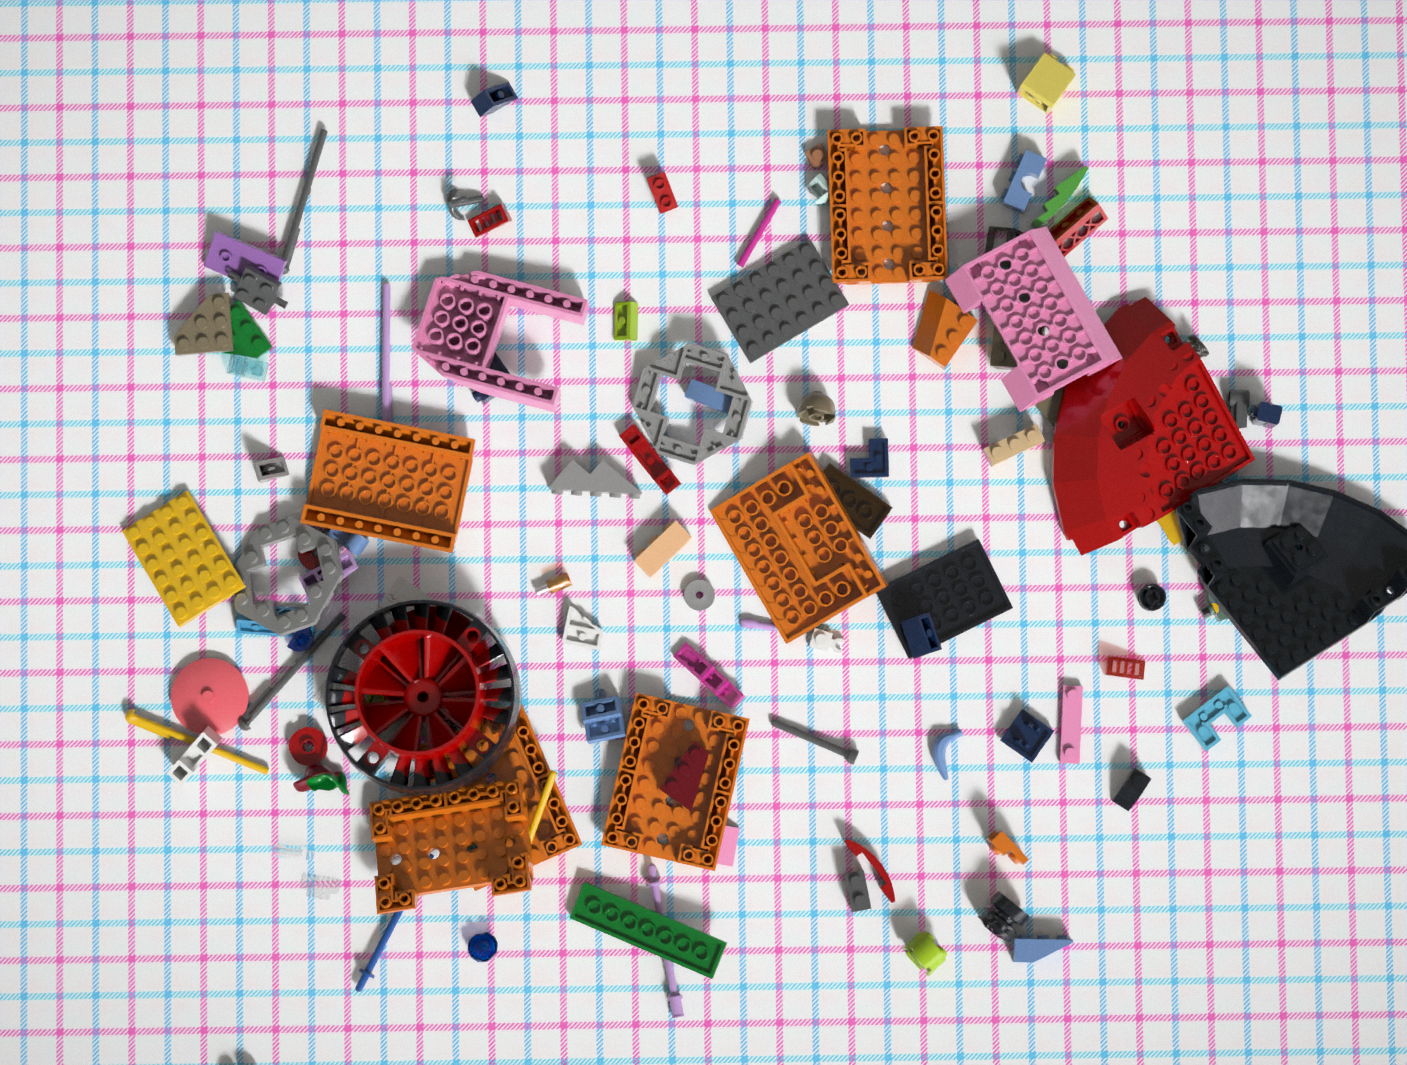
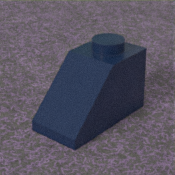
[471,82,518,117]

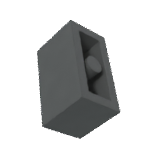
[844,870,872,912]

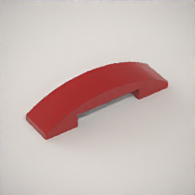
[619,424,681,496]
[844,839,895,903]

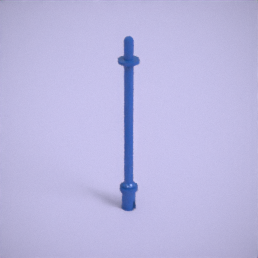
[355,854,435,992]

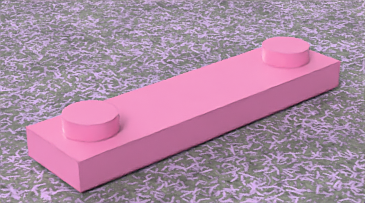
[1059,685,1083,764]

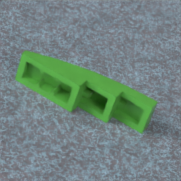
[1031,166,1088,229]

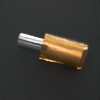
[535,572,572,595]

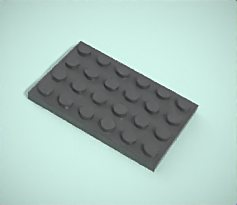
[711,239,849,364]

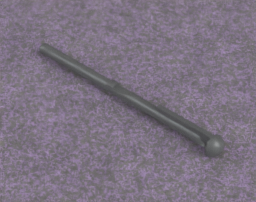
[282,129,328,275]
[238,612,346,731]

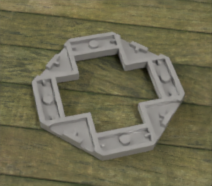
[632,343,753,465]
[233,516,344,637]

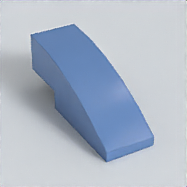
[684,379,733,414]

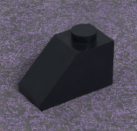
[1112,768,1152,811]

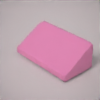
[717,826,740,867]

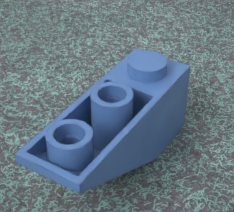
[1013,934,1073,963]

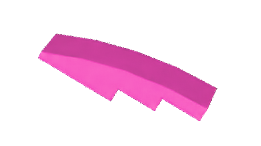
[673,642,745,711]

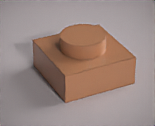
[805,143,828,170]

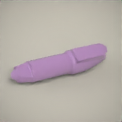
[741,618,777,631]

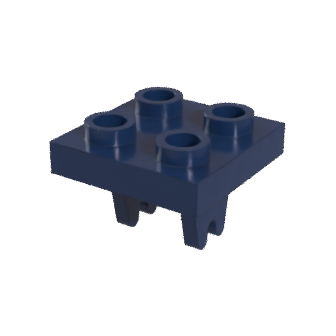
[1000,709,1054,763]

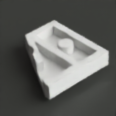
[562,606,604,651]

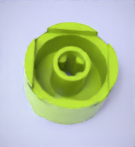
[902,931,948,976]

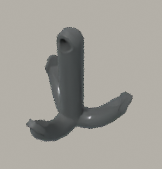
[446,188,484,220]

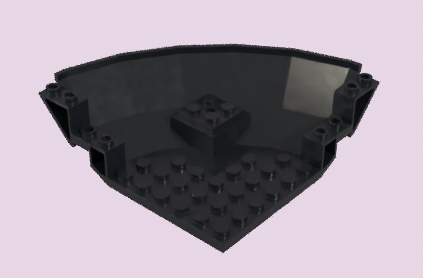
[1175,479,1407,681]

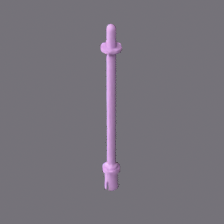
[646,863,684,1018]

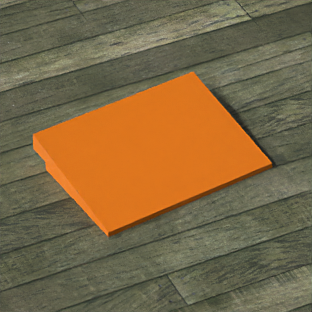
[709,451,889,644]

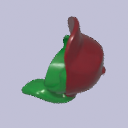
[293,764,350,795]

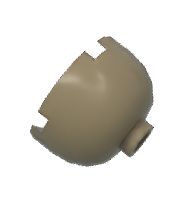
[797,391,836,426]

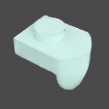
[807,173,830,204]

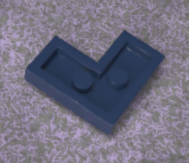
[850,438,889,478]

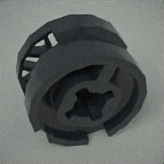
[1138,584,1166,611]

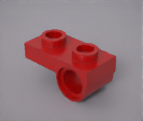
[646,171,678,214]

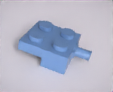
[580,689,626,744]

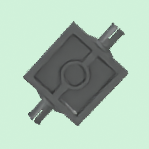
[227,264,288,316]

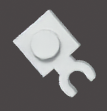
[809,628,845,653]

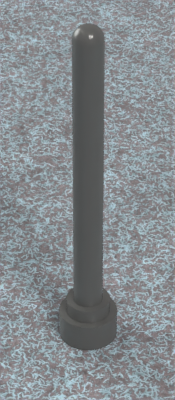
[771,719,859,765]

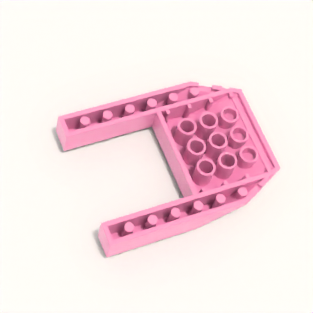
[411,270,589,413]

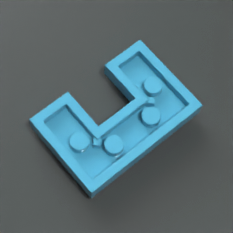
[1182,686,1252,752]

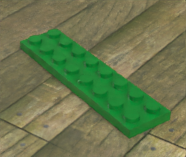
[570,882,728,979]

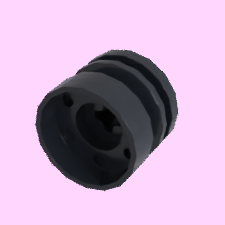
[977,891,1030,942]

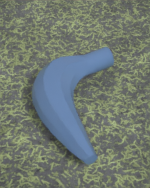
[932,729,963,780]

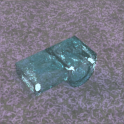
[226,354,269,382]

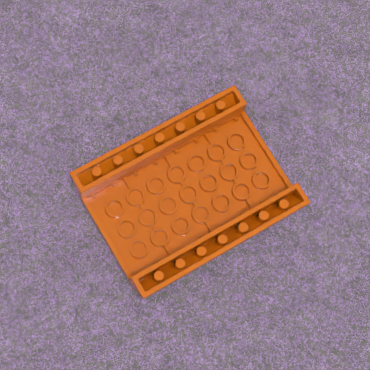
[300,409,476,553]

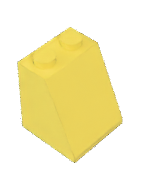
[1017,52,1076,115]

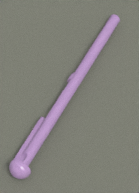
[382,284,392,422]

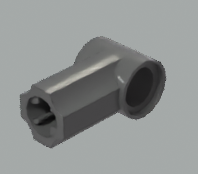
[1228,390,1250,428]

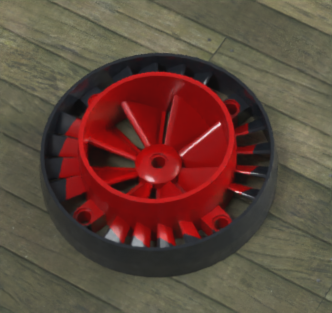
[325,600,522,796]

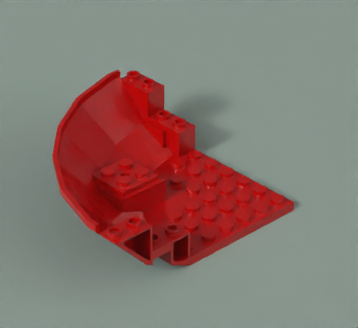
[1051,297,1255,556]

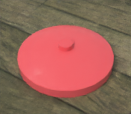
[171,658,249,735]

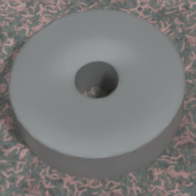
[684,580,715,611]

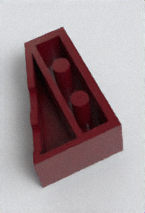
[660,741,709,811]

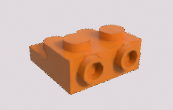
[986,831,1029,865]

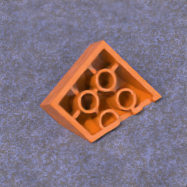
[912,290,978,370]

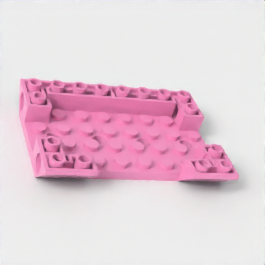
[945,226,1122,412]

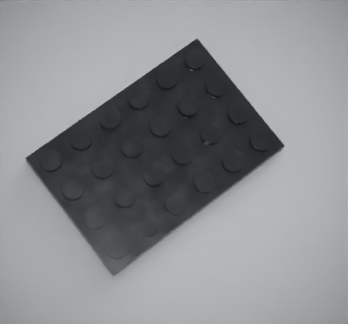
[876,539,1013,659]

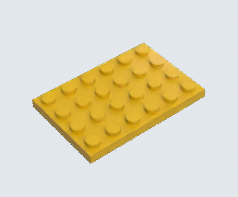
[122,490,246,628]

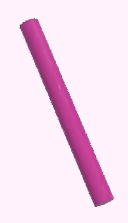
[736,198,781,268]

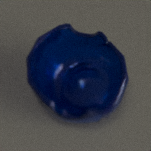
[467,932,498,963]

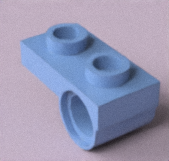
[327,529,370,557]

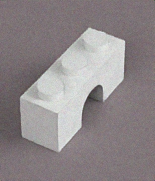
[167,726,223,786]

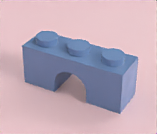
[1001,150,1047,214]

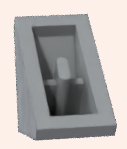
[253,456,290,484]

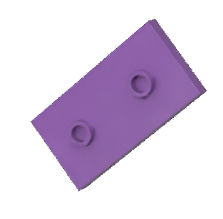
[204,230,287,281]

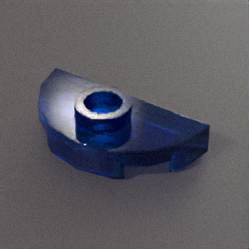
[287,627,314,652]

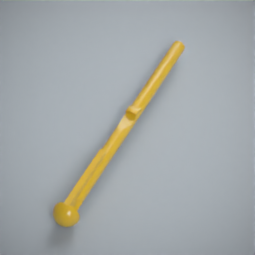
[125,709,269,775]

